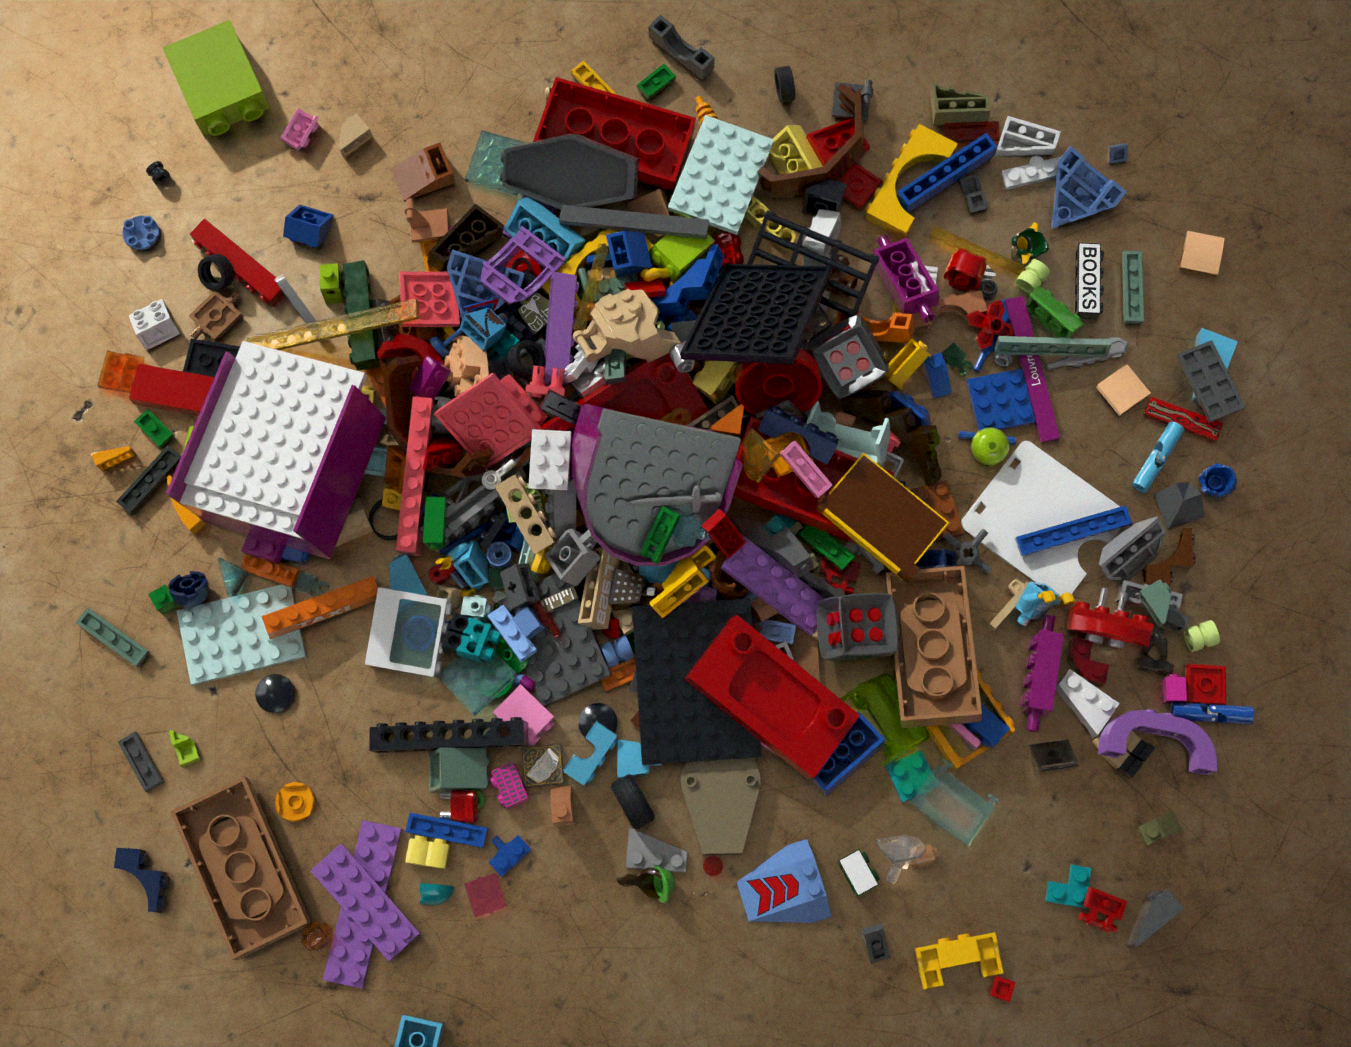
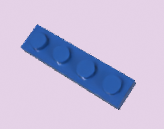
[405,812,488,848]

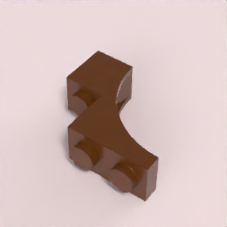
[1142,528,1196,586]

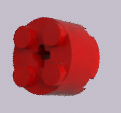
[944,249,986,292]

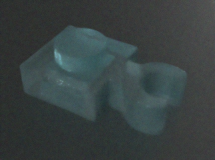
[292,571,329,596]

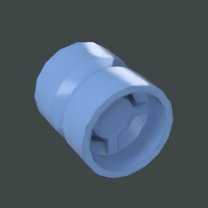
[486,542,514,572]
[600,635,634,668]

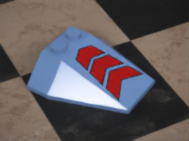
[737,839,832,923]

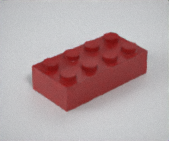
[701,509,746,559]

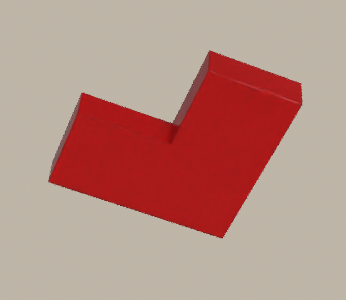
[624,272,666,298]

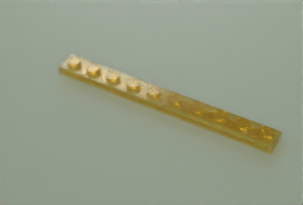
[246,299,420,350]

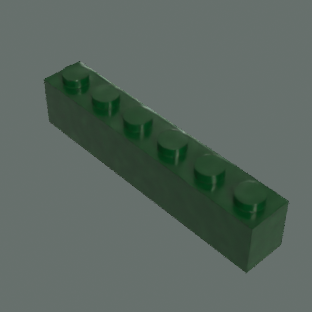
[341,260,380,371]

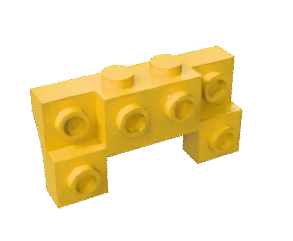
[914,932,1004,990]

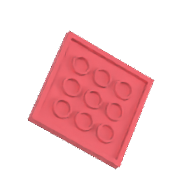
[434,373,541,469]

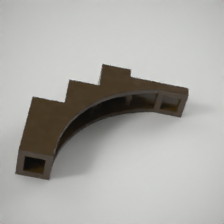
[841,390,942,485]

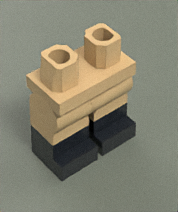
[1092,720,1155,779]

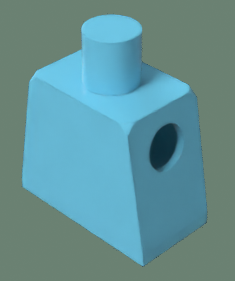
[617,740,661,779]

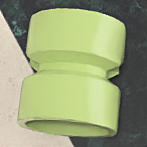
[1016,259,1050,294]
[1183,620,1220,652]

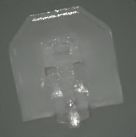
[876,835,926,884]

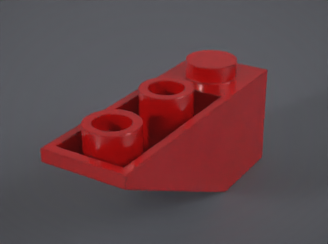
[423,437,463,470]

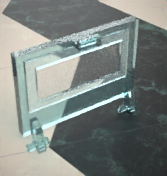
[910,758,1000,846]

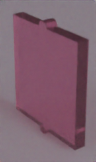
[464,873,506,918]

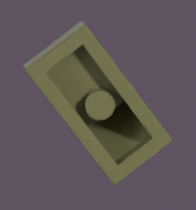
[1137,811,1182,846]

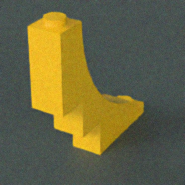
[649,539,716,618]

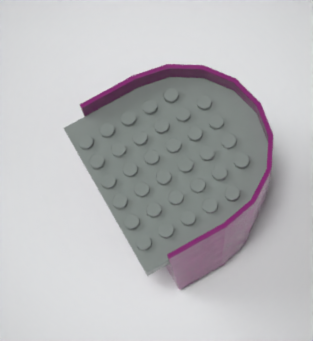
[570,404,743,566]

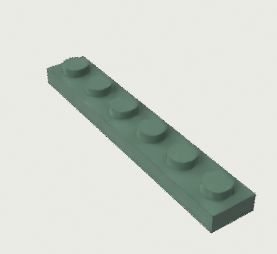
[995,336,1111,357]

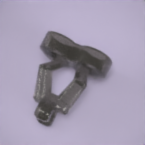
[1134,627,1174,676]

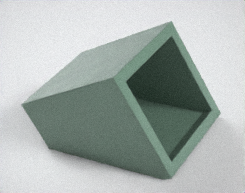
[429,748,489,792]

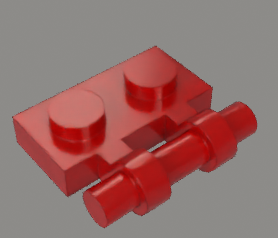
[819,557,861,595]
[1078,887,1127,934]

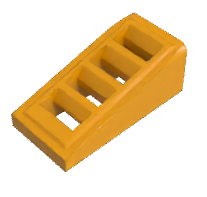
[91,446,136,471]

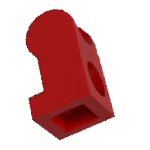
[428,555,457,585]

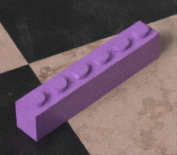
[543,272,579,388]

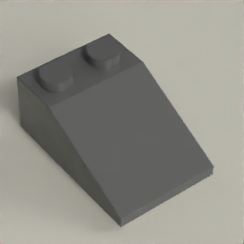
[1126,889,1184,948]

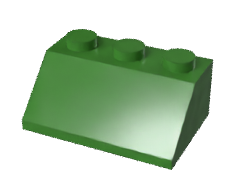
[1026,287,1084,338]

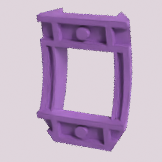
[480,226,566,304]

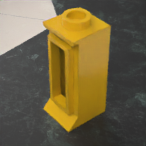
[885,338,931,390]

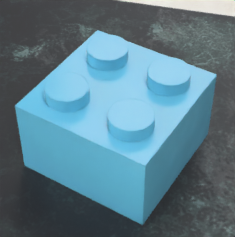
[394,1015,445,1047]

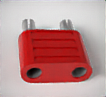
[439,790,477,823]

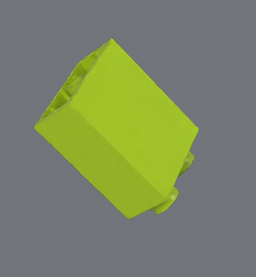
[163,19,270,136]

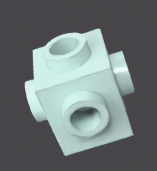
[461,595,492,623]

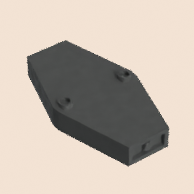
[500,134,639,209]

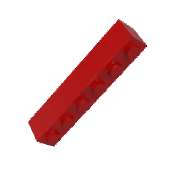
[190,218,285,307]

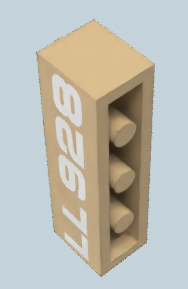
[578,547,620,630]

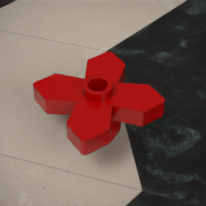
[966,300,1014,349]

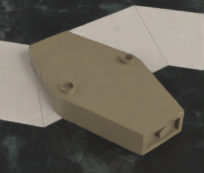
[681,758,761,856]

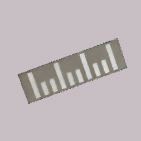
[534,586,578,616]

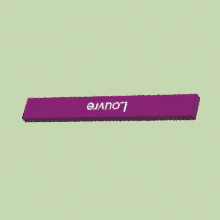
[1005,296,1060,443]

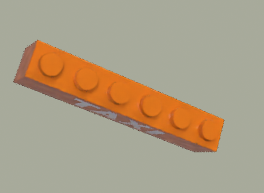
[261,576,378,640]

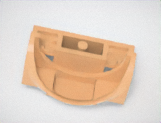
[444,335,489,397]

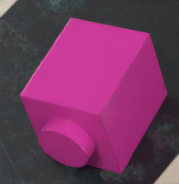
[1161,674,1187,704]

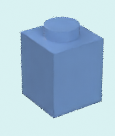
[512,607,546,639]

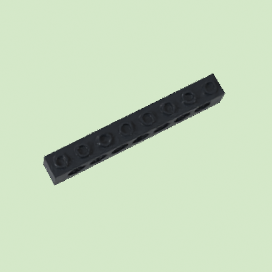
[369,717,528,753]

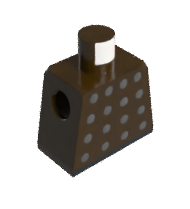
[609,569,658,611]

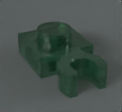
[941,342,974,376]

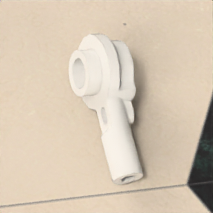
[482,459,516,490]

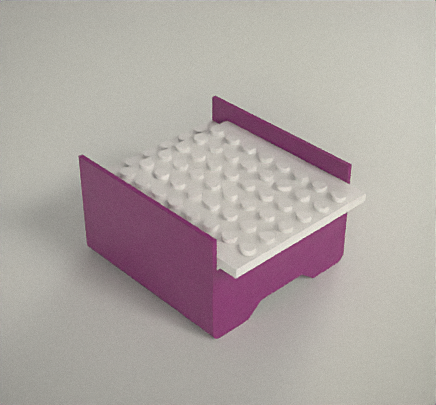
[166,341,386,564]

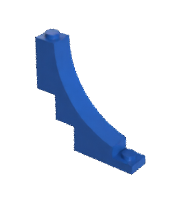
[649,244,725,322]

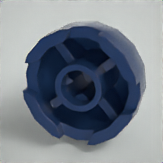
[168,571,209,608]

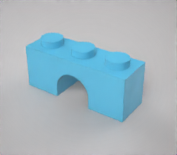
[563,721,618,785]

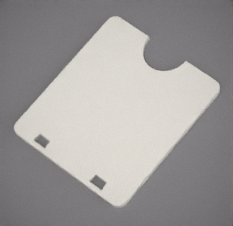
[961,441,1121,596]

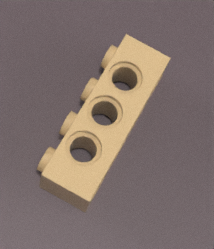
[495,474,557,554]

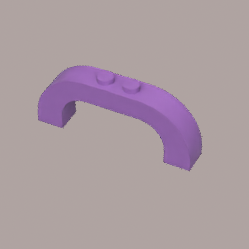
[1098,709,1217,775]

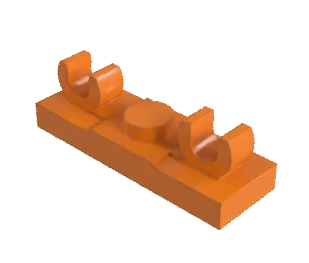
[240,555,300,588]

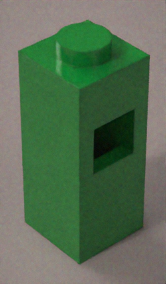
[423,497,448,550]

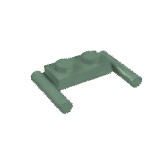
[578,268,639,303]

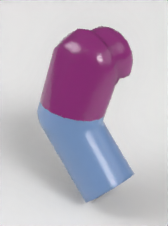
[512,674,535,693]

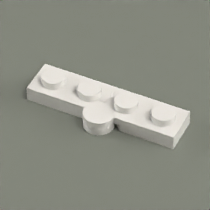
[1001,156,1062,190]

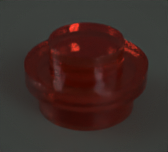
[703,856,723,876]

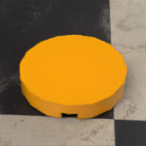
[275,782,316,822]

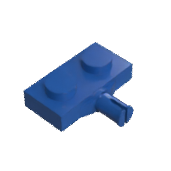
[488,835,531,877]

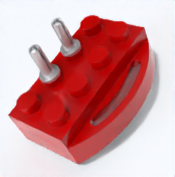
[1065,588,1153,649]

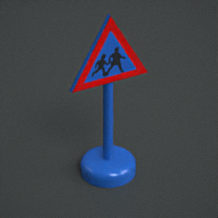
[430,297,499,359]

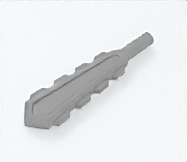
[1045,337,1129,371]

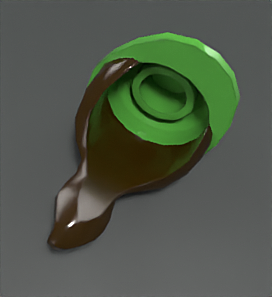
[617,866,675,903]

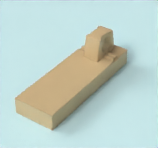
[987,579,1029,632]

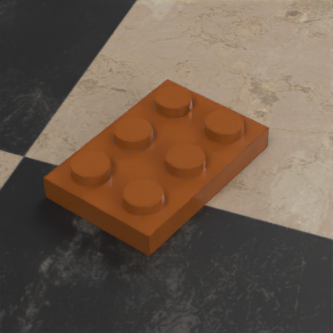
[910,480,964,543]

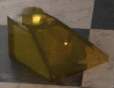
[743,429,781,483]

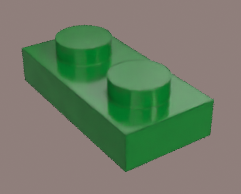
[637,64,676,101]
[134,409,174,449]

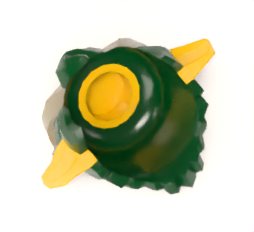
[1011,222,1049,264]

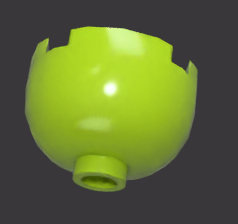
[971,427,1009,465]

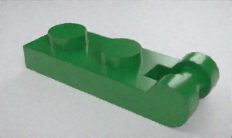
[640,506,682,564]

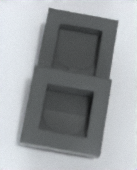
[958,174,989,213]

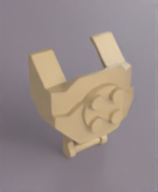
[573,289,682,363]

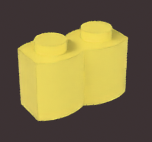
[405,835,450,870]

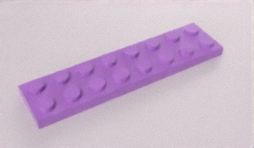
[323,820,402,989]

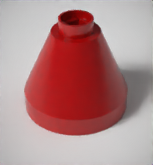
[735,346,822,417]

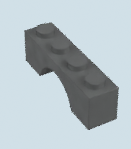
[648,15,715,80]

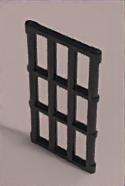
[747,210,880,318]

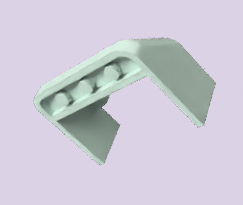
[806,401,891,468]

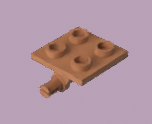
[405,198,448,243]

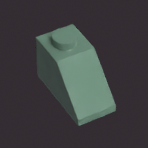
[1138,579,1171,628]

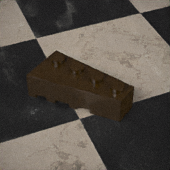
[427,204,504,272]

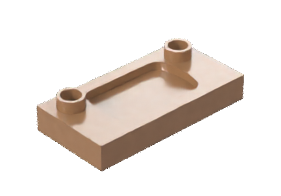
[886,566,982,728]
[170,776,312,960]

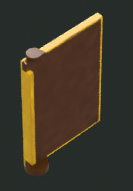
[816,452,949,583]

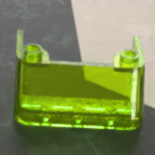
[840,673,930,767]

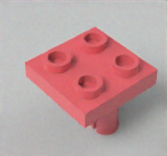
[525,365,567,398]

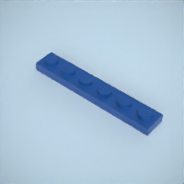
[1015,505,1132,557]

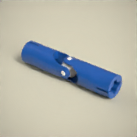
[1170,702,1254,724]

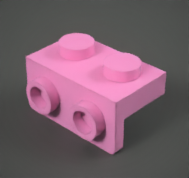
[279,108,319,151]

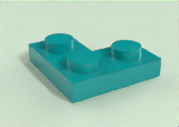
[1045,864,1091,909]

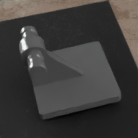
[832,80,874,120]

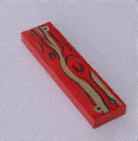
[1144,396,1223,442]

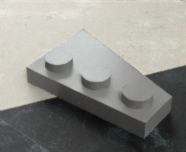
[626,827,687,873]

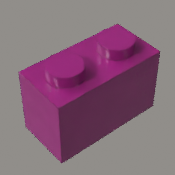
[408,356,451,400]

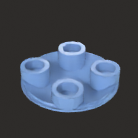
[122,215,160,250]

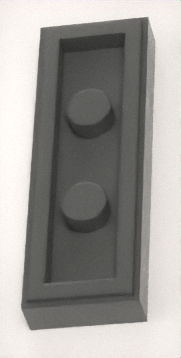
[118,732,164,792]

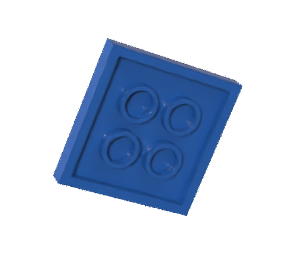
[966,368,1035,431]

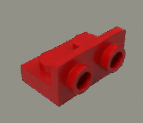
[712,232,744,273]

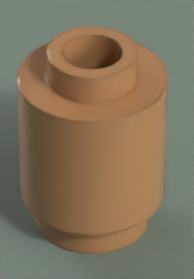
[908,844,939,869]

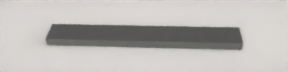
[559,205,710,239]

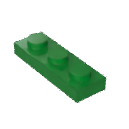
[799,525,855,572]

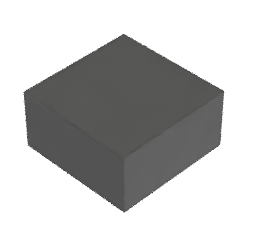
[1163,609,1190,633]

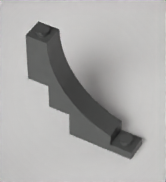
[709,518,814,578]

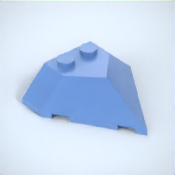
[1052,146,1127,229]
[447,250,525,319]

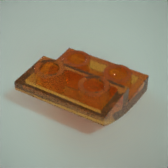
[97,350,144,393]

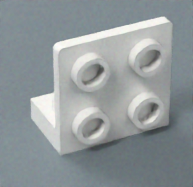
[129,299,180,351]

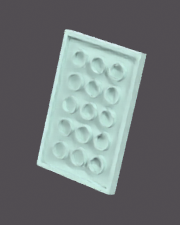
[667,115,774,235]
[177,585,307,686]

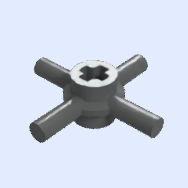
[942,529,992,575]

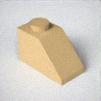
[338,113,373,157]

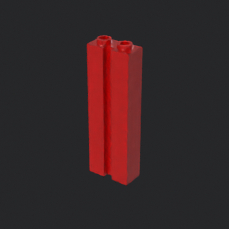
[129,363,215,416]

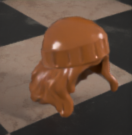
[708,551,748,600]

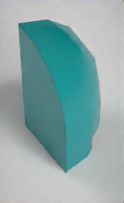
[419,883,454,906]

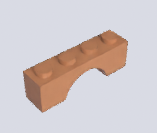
[912,290,987,333]

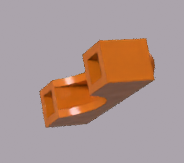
[834,311,915,343]

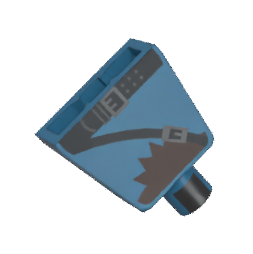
[460,308,508,352]

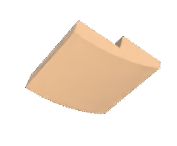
[1180,231,1225,275]
[1096,365,1151,416]

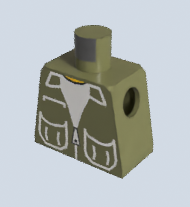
[518,292,549,336]

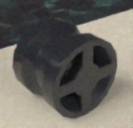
[146,161,170,185]

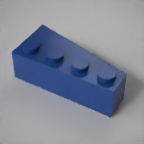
[813,711,885,796]

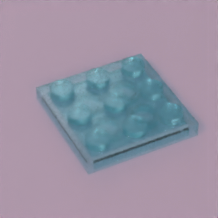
[465,130,527,196]
[437,644,518,716]

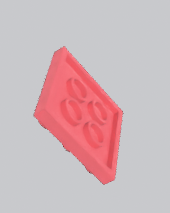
[399,272,460,327]

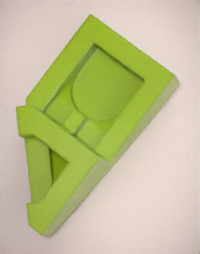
[169,730,201,768]

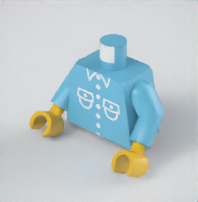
[435,541,489,597]
[1016,581,1075,626]

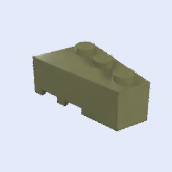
[930,83,991,126]

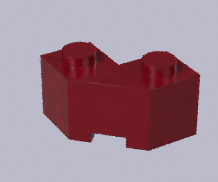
[1066,637,1109,687]

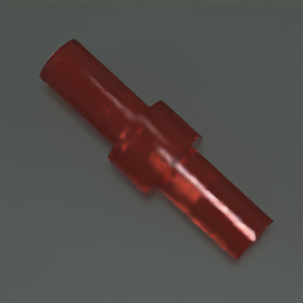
[532,601,561,637]

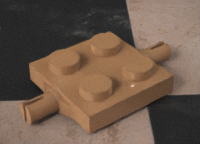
[189,291,242,341]

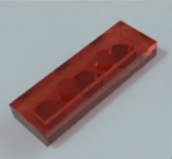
[943,121,1000,143]

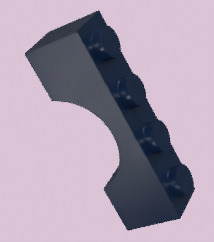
[758,405,839,465]

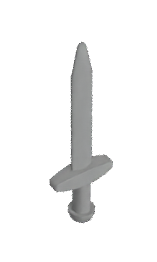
[627,486,722,513]

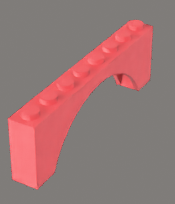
[396,396,436,557]

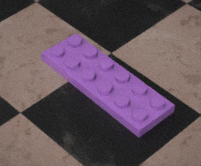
[721,536,825,636]
[310,843,421,962]

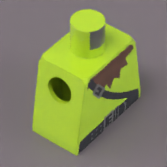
[319,263,344,304]

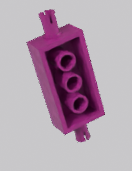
[873,235,939,323]
[1020,615,1064,733]

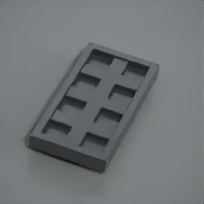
[1176,340,1246,423]

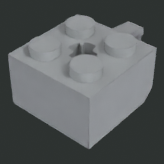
[545,529,601,587]

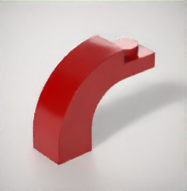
[377,334,444,370]

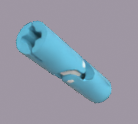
[1132,421,1185,493]

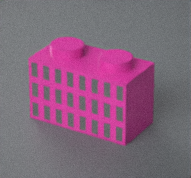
[490,762,530,810]

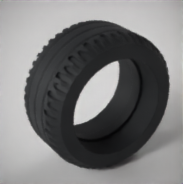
[611,774,655,829]

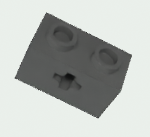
[500,563,540,609]

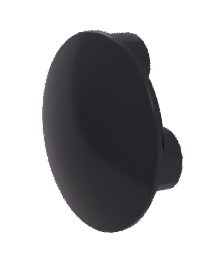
[255,674,294,713]
[578,703,618,738]

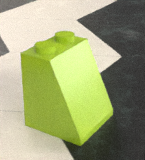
[649,216,715,282]

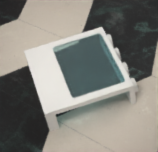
[365,587,452,677]

